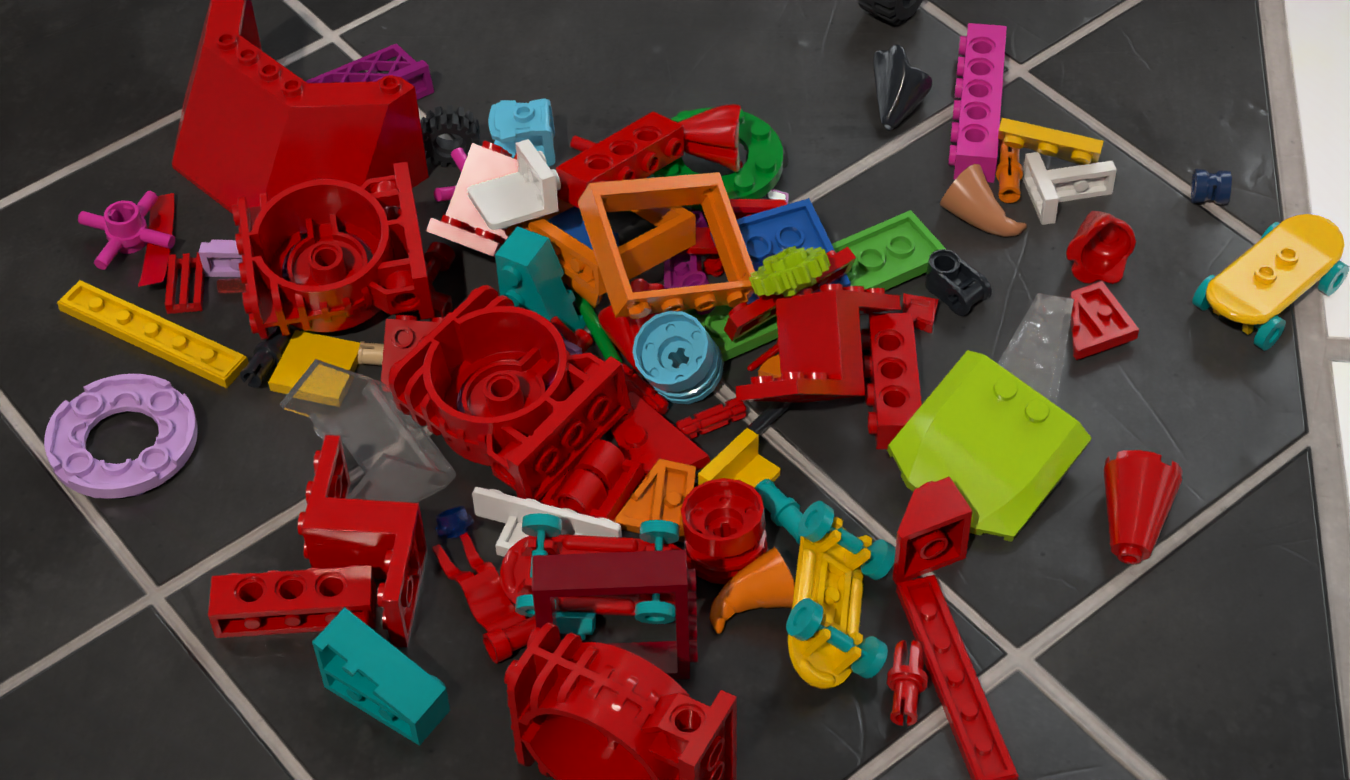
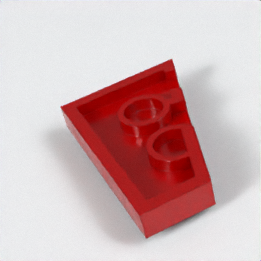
[610,391,711,487]

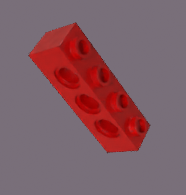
[556,111,684,209]
[861,313,922,449]
[208,565,377,638]

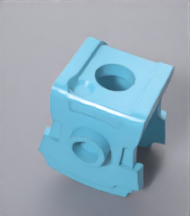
[488,99,555,166]

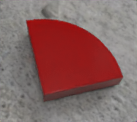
[902,293,939,333]

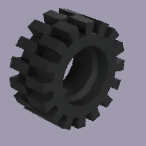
[421,105,480,168]

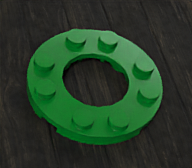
[649,107,783,210]

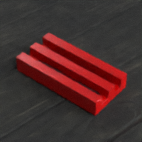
[165,252,205,314]

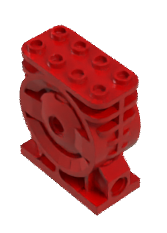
[232,162,435,340]
[388,285,631,501]
[504,622,737,780]

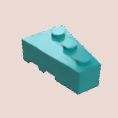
[495,226,586,340]
[312,607,450,746]

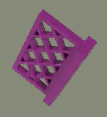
[305,43,434,99]

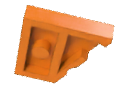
[613,459,696,543]

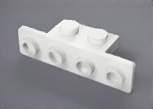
[472,487,622,557]

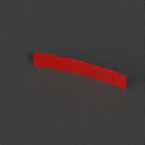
[138,193,174,287]

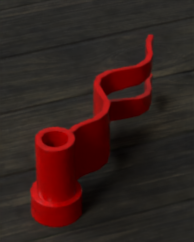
[432,532,537,664]

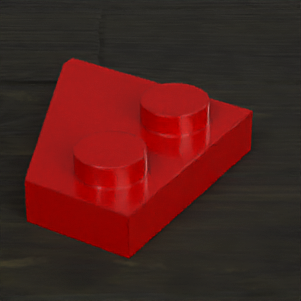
[1069,281,1139,360]

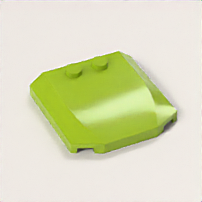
[887,350,1092,542]

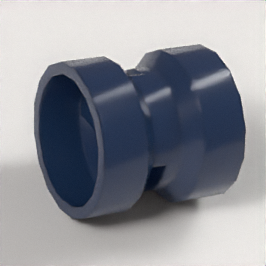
[1191,169,1232,205]

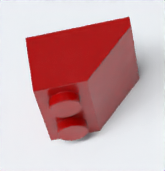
[893,477,973,585]

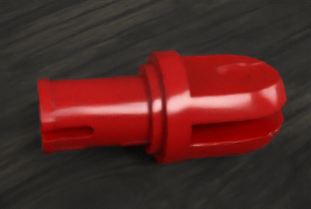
[886,640,928,726]

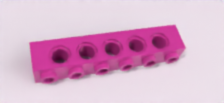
[948,23,1007,183]

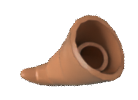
[940,164,1027,237]

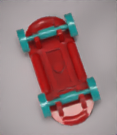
[500,513,697,624]

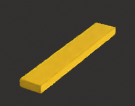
[57,280,249,388]

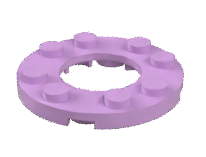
[44,374,198,498]

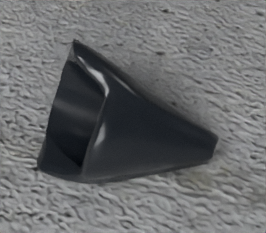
[873,45,932,131]

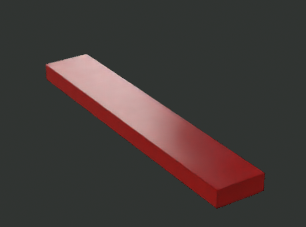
[896,575,1019,780]

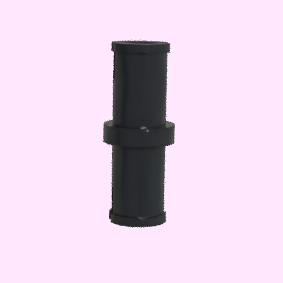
[240,326,294,388]

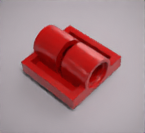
[540,439,645,521]

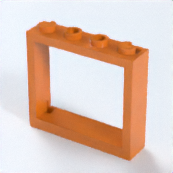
[578,172,755,319]
[506,197,696,296]

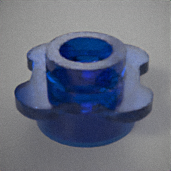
[435,506,474,538]

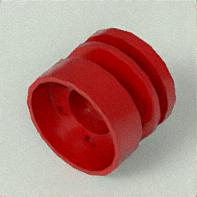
[681,478,768,585]

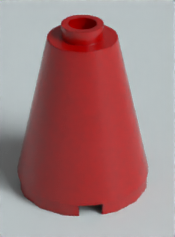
[1104,450,1183,564]

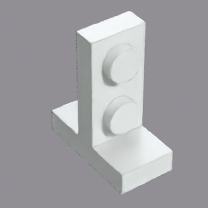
[1022,152,1117,225]

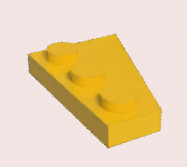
[998,118,1104,165]

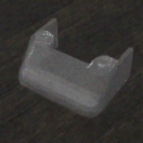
[280,359,456,503]

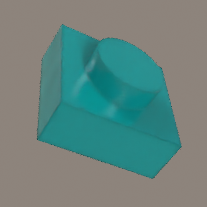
[556,611,596,640]

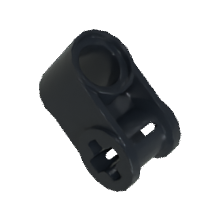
[925,249,992,316]

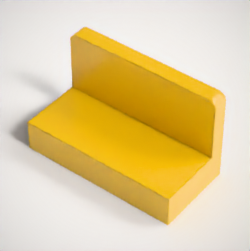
[698,428,780,488]

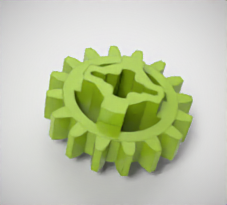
[749,246,831,297]

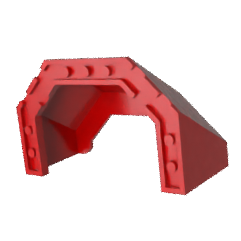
[172,0,429,230]

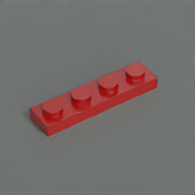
[724,247,856,341]

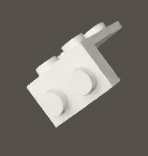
[468,139,561,230]

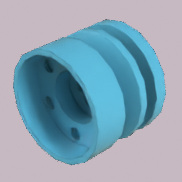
[632,311,724,404]

